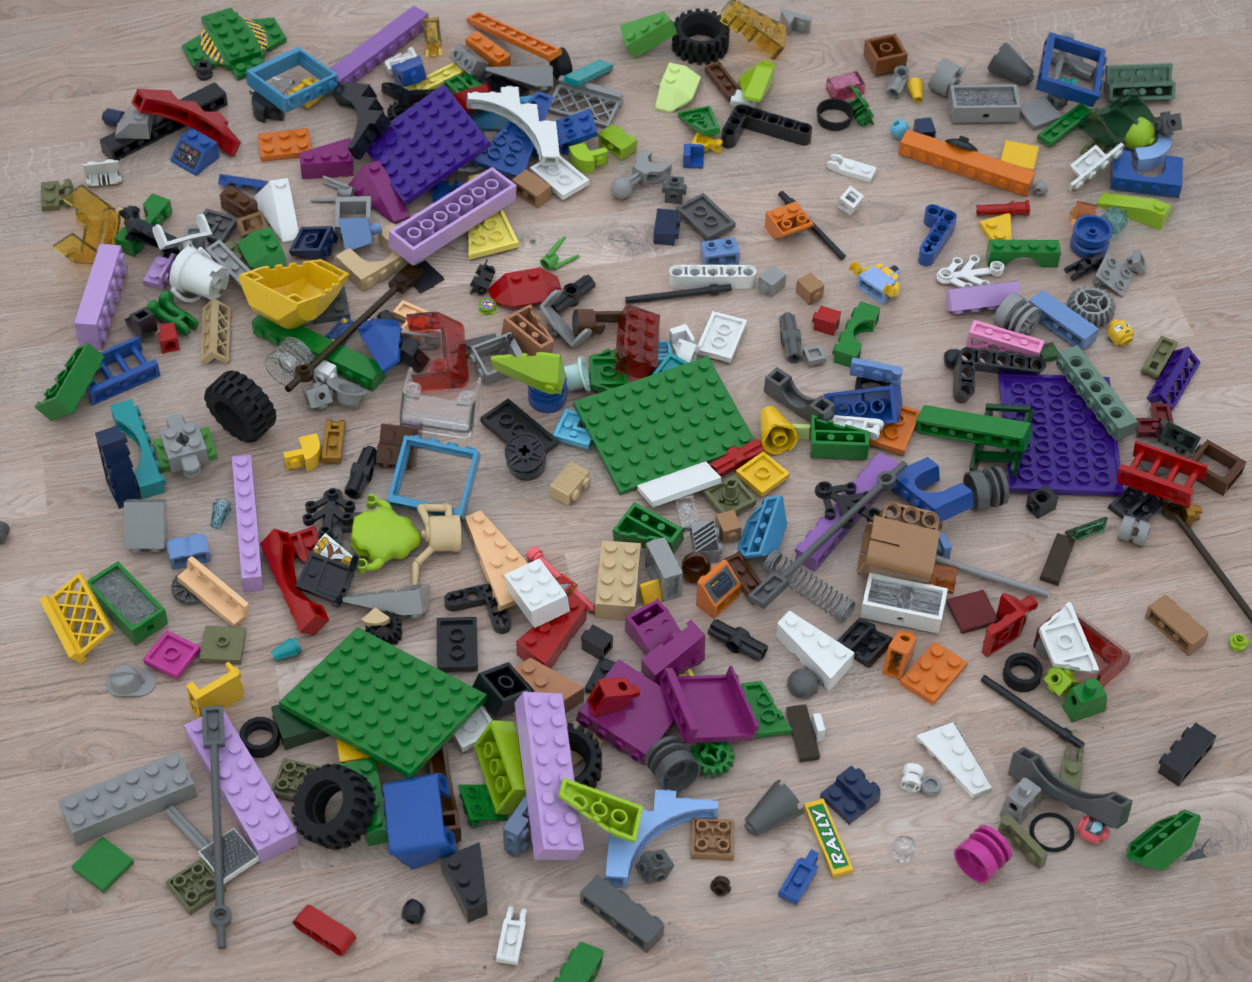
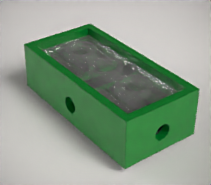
[87,561,168,645]

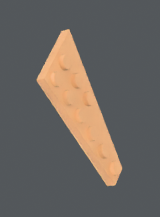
[464,510,528,612]

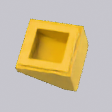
[639,579,662,606]

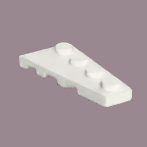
[916,722,992,799]

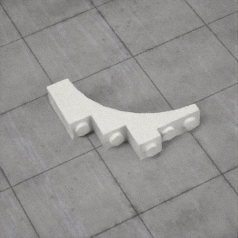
[466,86,560,166]

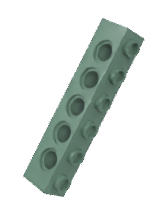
[1056,345,1138,441]

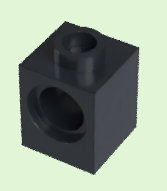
[1026,485,1059,519]

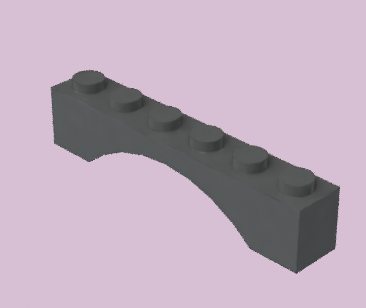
[1008,747,1133,829]

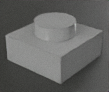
[803,345,826,366]

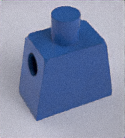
[391,56,427,87]

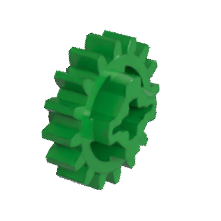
[690,742,735,778]

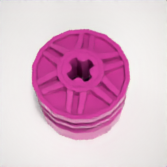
[954,825,1012,883]

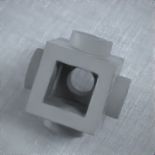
[303,382,334,410]

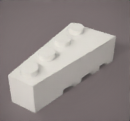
[776,610,854,692]

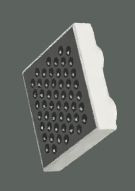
[198,828,259,884]

